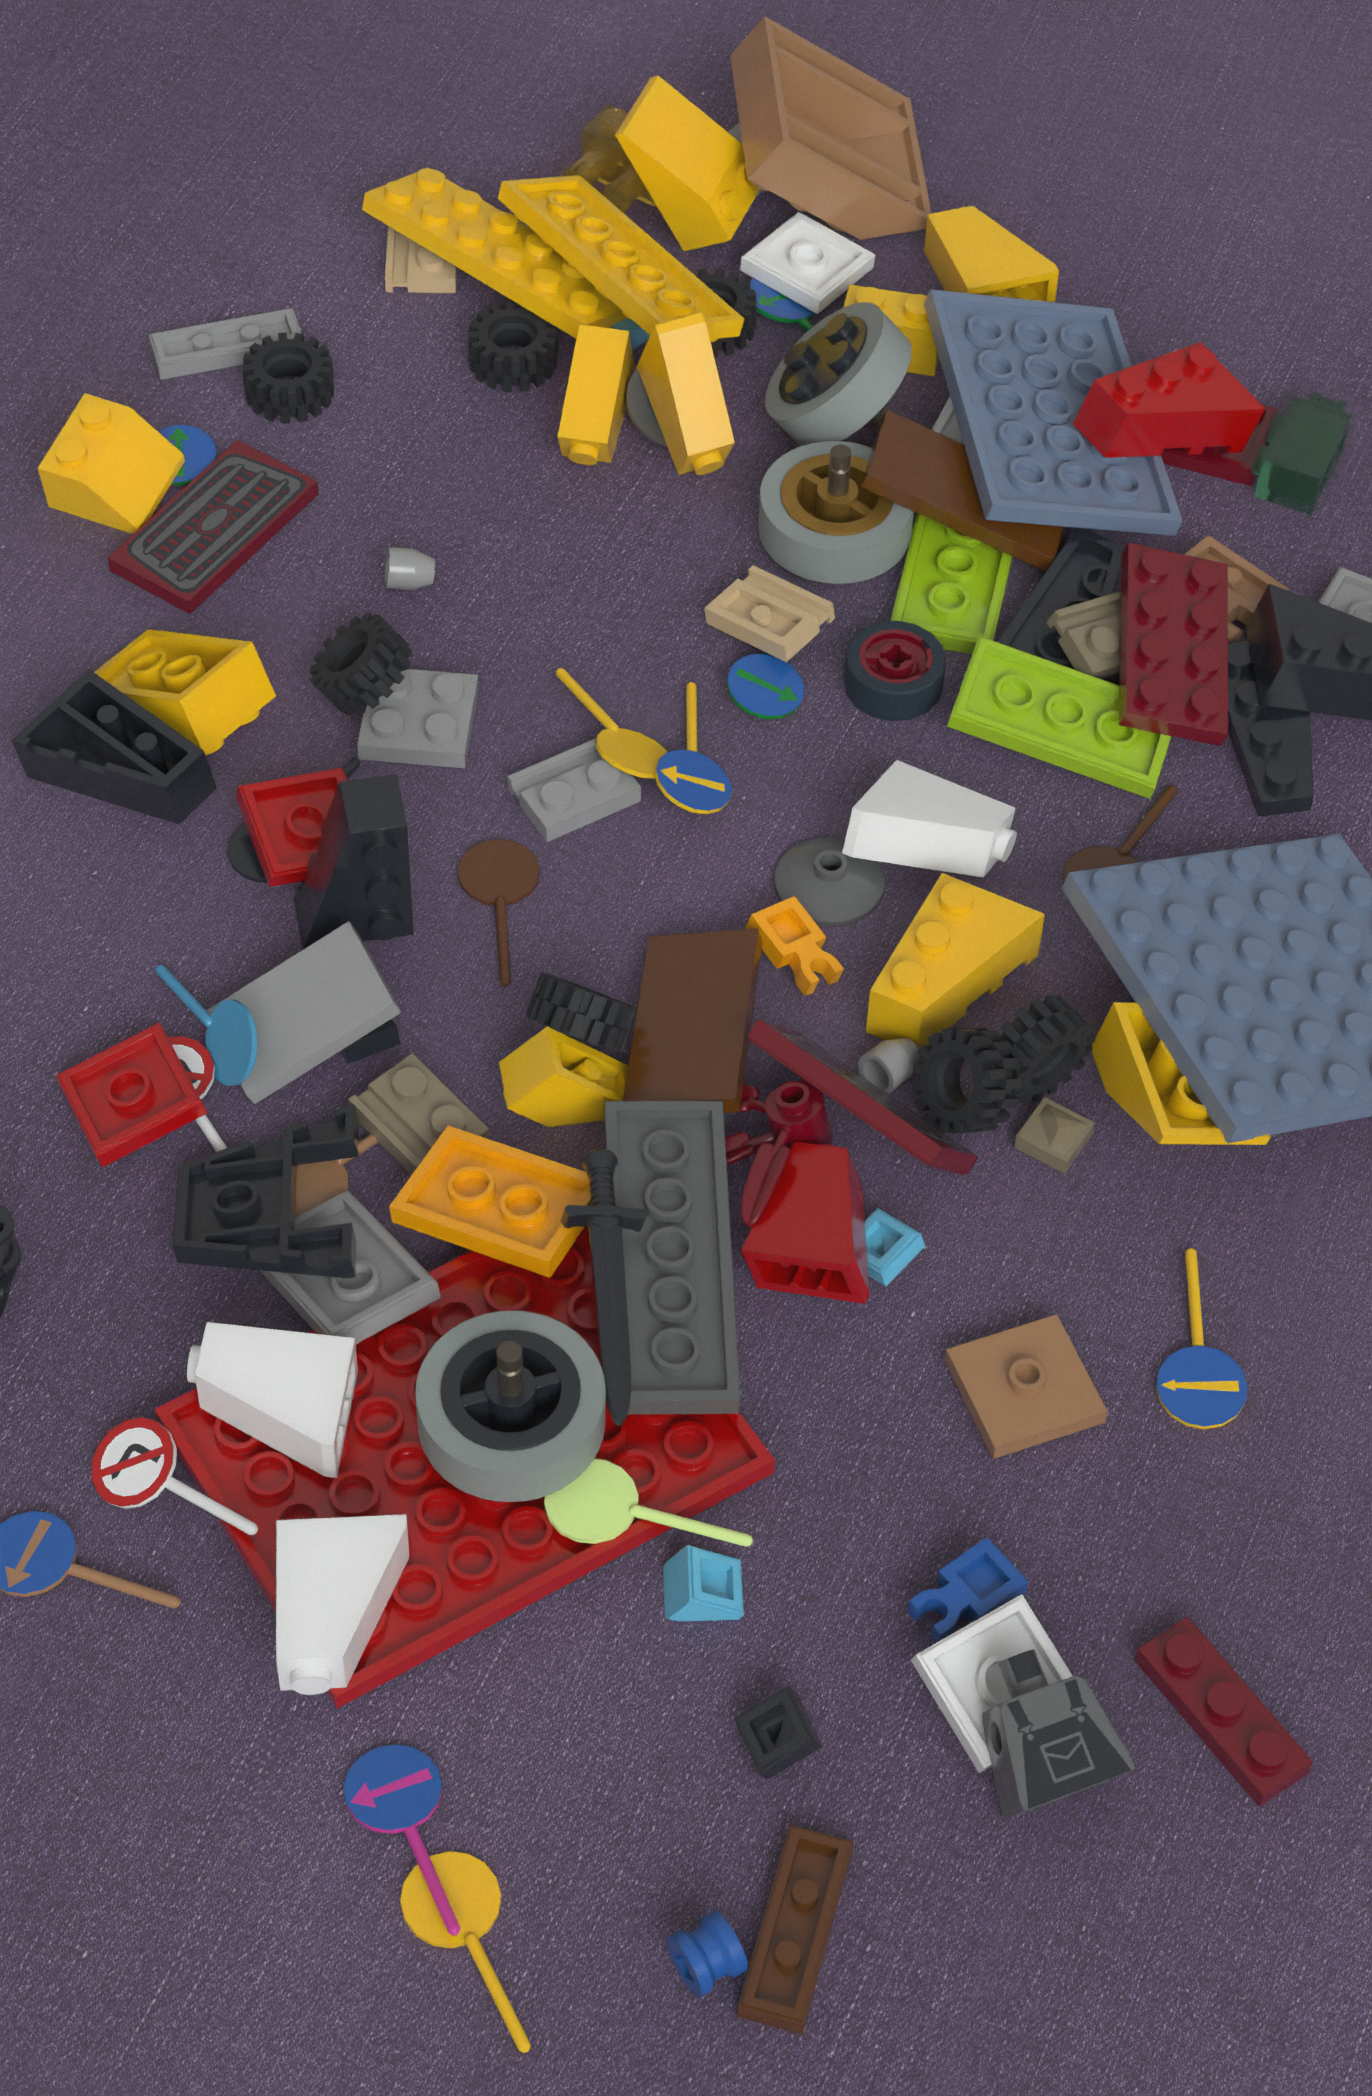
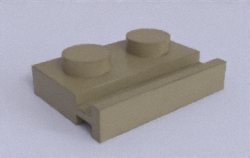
[1046,591,1121,679]
[348,1053,489,1175]

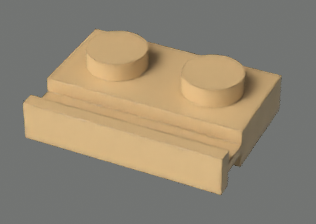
[385,226,457,293]
[704,565,835,662]

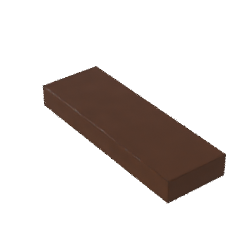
[737,1824,854,2035]

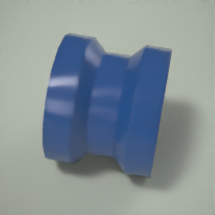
[666,1910,748,1998]

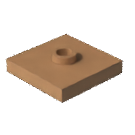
[944,1314,1108,1459]

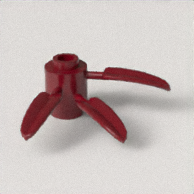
[725,1081,832,1228]

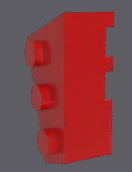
[1073,342,1265,458]

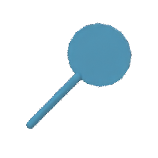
[155,965,257,1086]

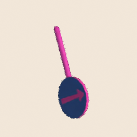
[343,1744,460,1936]

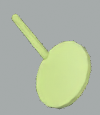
[544,1459,753,1547]

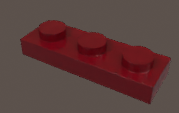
[1135,1617,1313,1807]

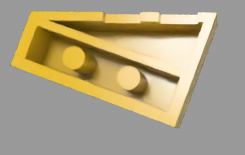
[866,873,1045,1049]

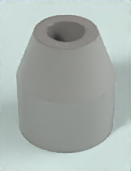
[384,547,435,591]
[858,1038,920,1094]

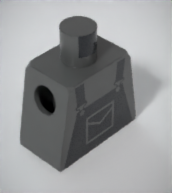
[982,1649,1136,1820]

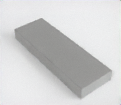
[148,308,302,380]

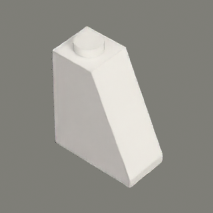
[842,760,1017,878]
[187,1322,358,1478]
[276,1514,409,1695]

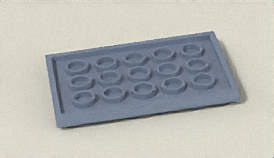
[924,289,1183,536]

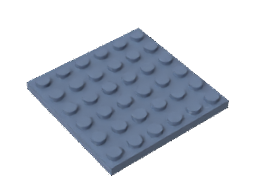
[1061,834,1372,1143]

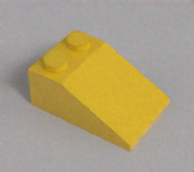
[615,76,760,251]
[94,629,276,755]
[1092,1002,1271,1145]

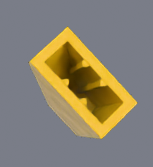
[924,205,1059,302]
[637,312,735,475]
[557,324,636,465]

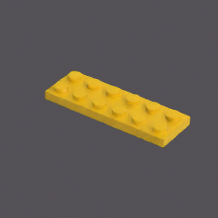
[362,168,627,339]
[498,175,744,342]

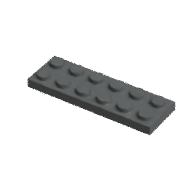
[604,1101,740,1414]

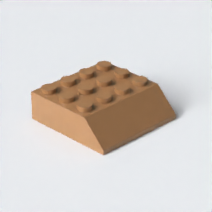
[730,16,931,240]

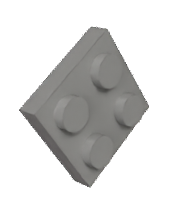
[357,669,479,768]

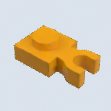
[745,896,844,996]

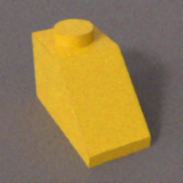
[499,1026,628,1128]

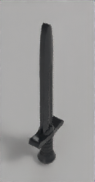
[561,1148,648,1426]

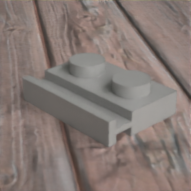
[507,738,641,842]

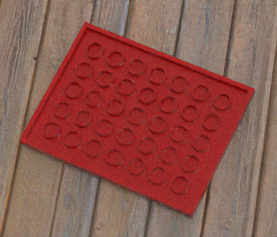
[154,1227,775,1709]

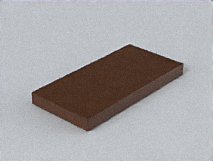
[861,409,1063,571]
[623,928,762,1113]

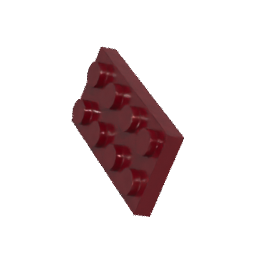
[1119,543,1228,746]

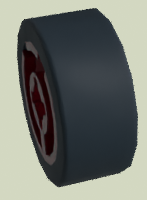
[843,621,946,721]

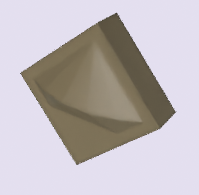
[1014,1097,1095,1174]

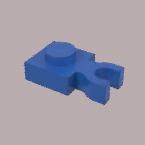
[908,1537,1029,1643]

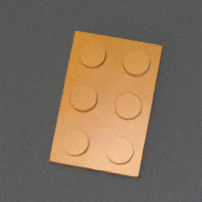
[389,1125,591,1278]

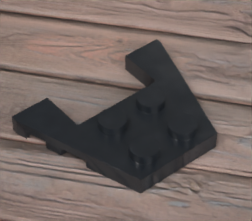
[172,1105,359,1279]

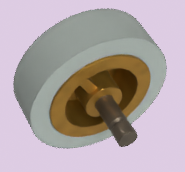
[758,441,914,584]

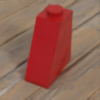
[741,1142,870,1304]

